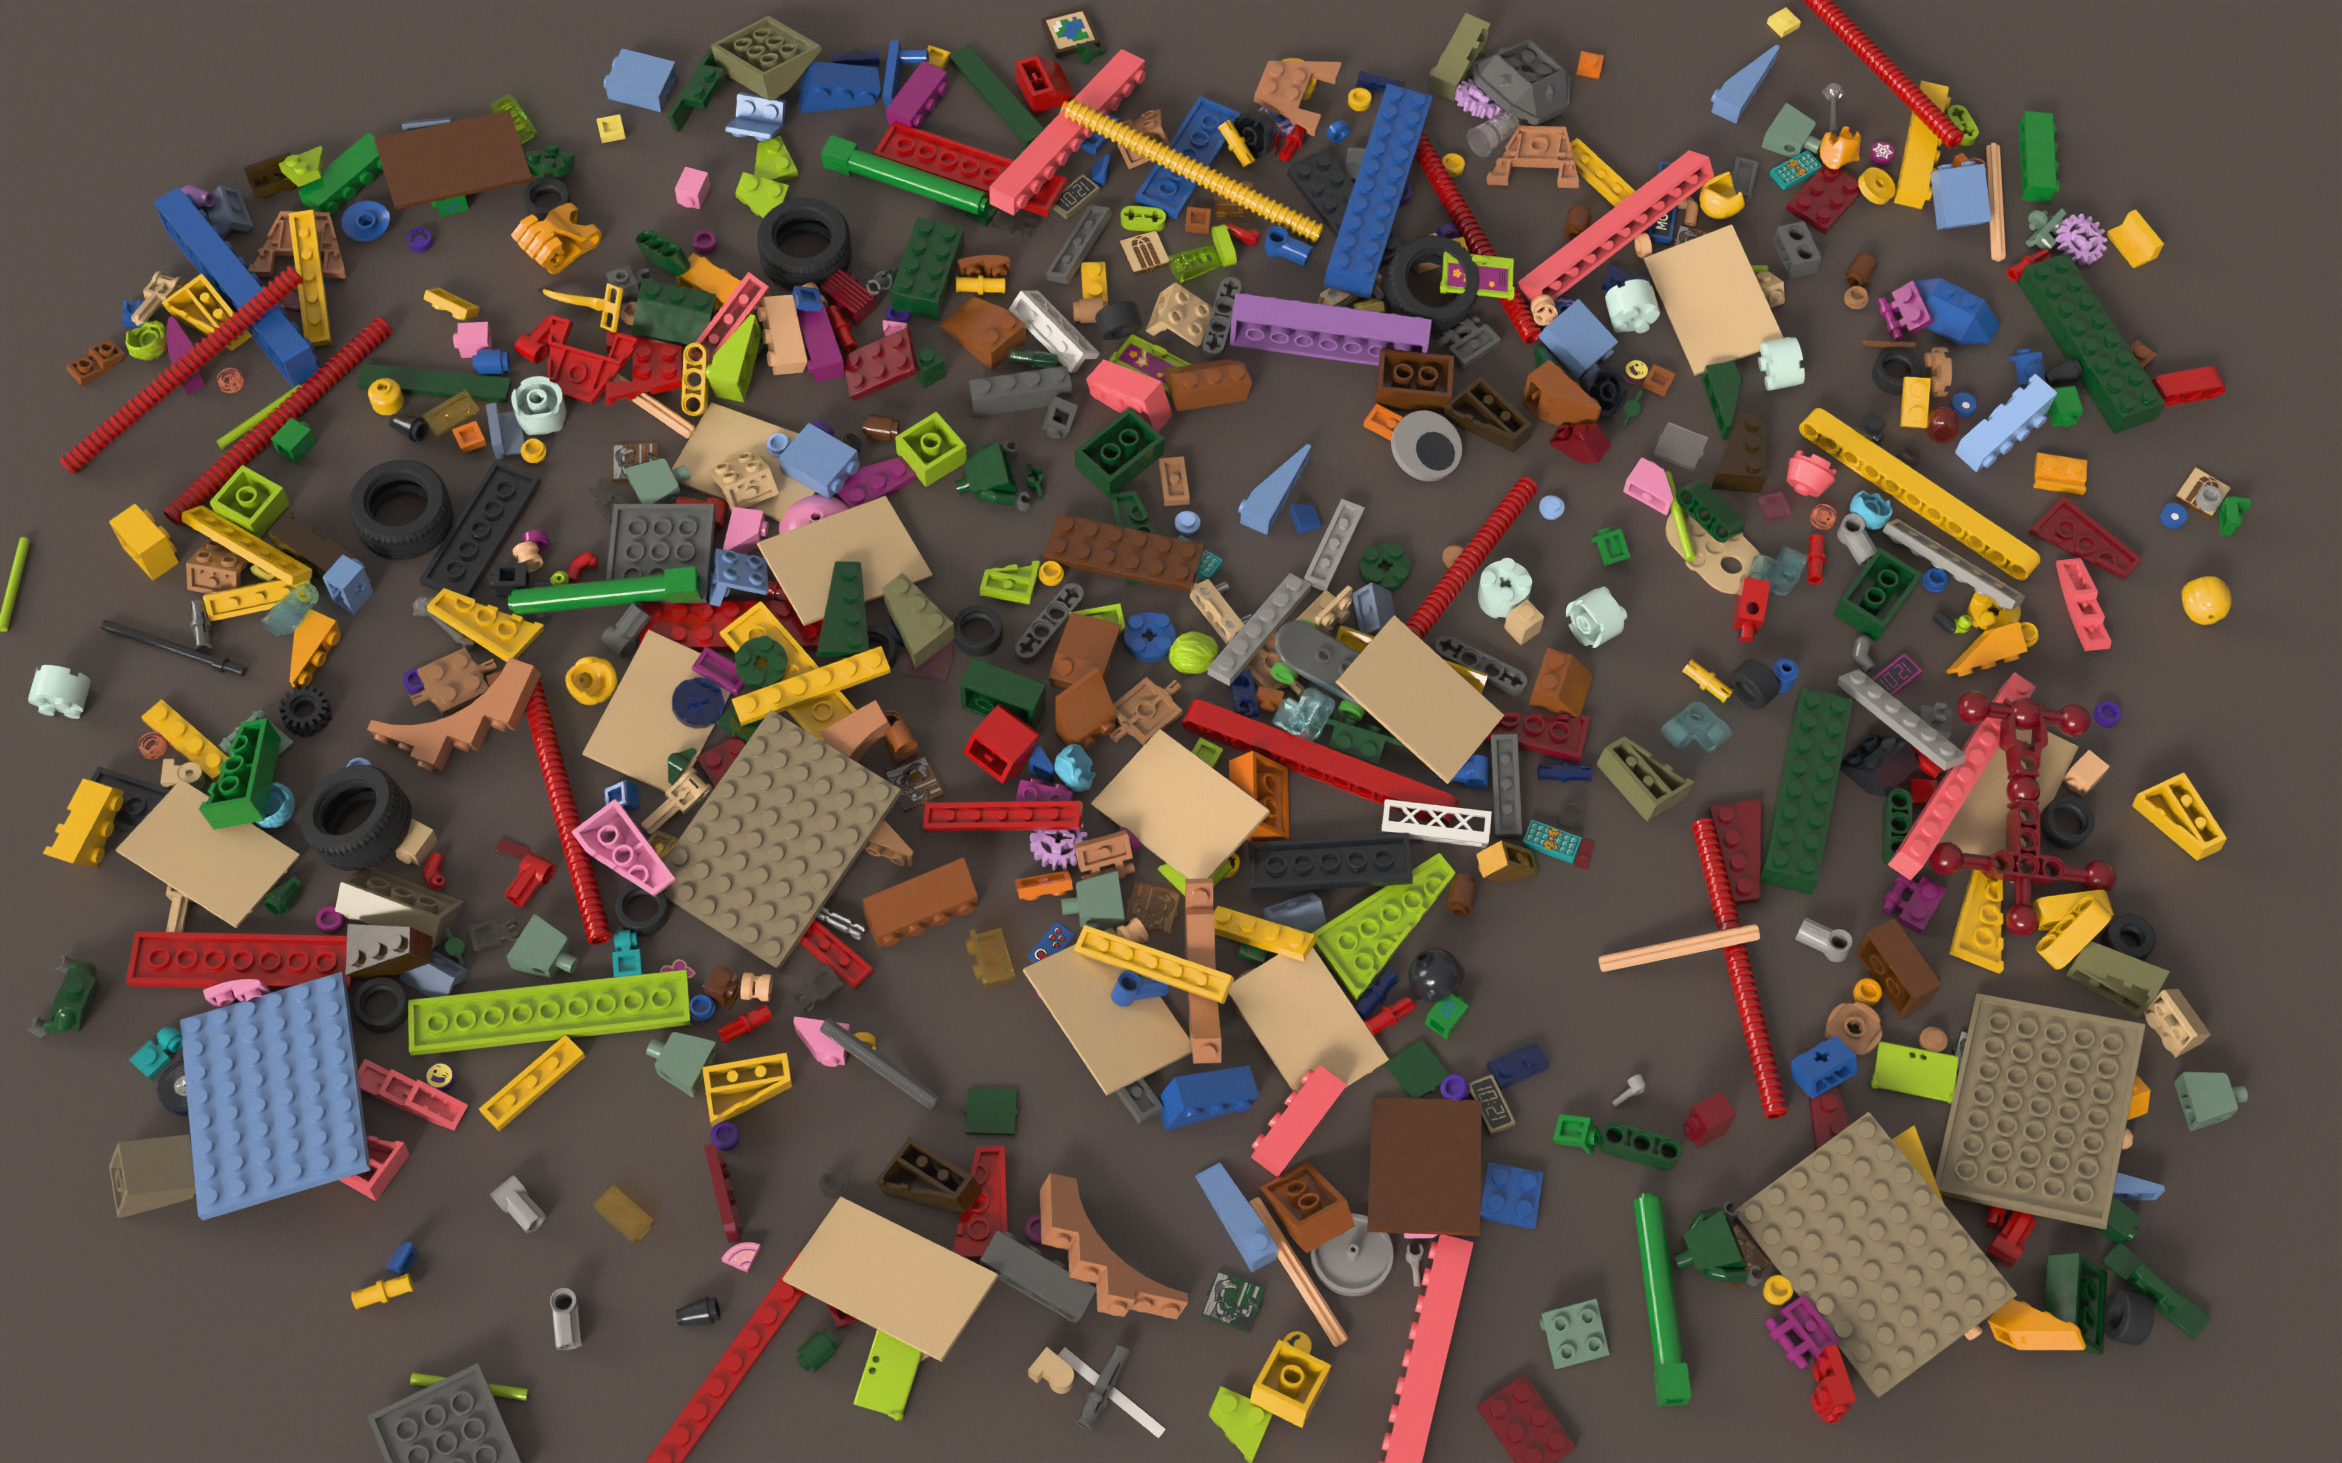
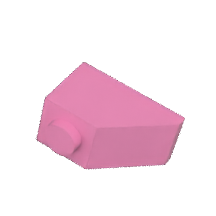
[1623,458,1673,516]
[723,507,768,554]
[793,1017,851,1067]

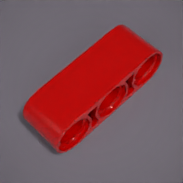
[2152,366,2226,407]

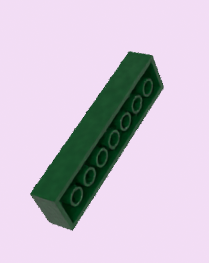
[2018,253,2166,434]
[1760,687,1853,895]

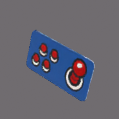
[1028,923,1074,963]

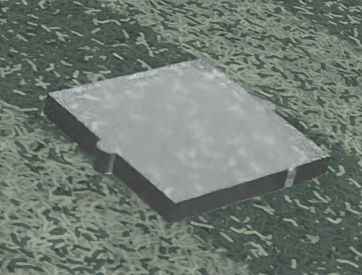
[1653,422,1708,471]

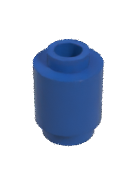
[472,349,510,375]
[1771,658,1799,694]

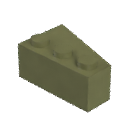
[1428,13,1491,101]
[883,573,955,669]
[1596,736,1694,822]
[2066,941,2170,1017]

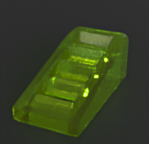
[490,94,538,144]
[1168,245,1222,283]

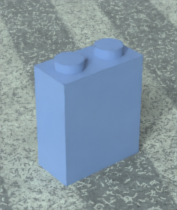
[604,48,678,112]
[1930,161,1992,230]
[1538,299,1618,379]
[778,423,860,499]

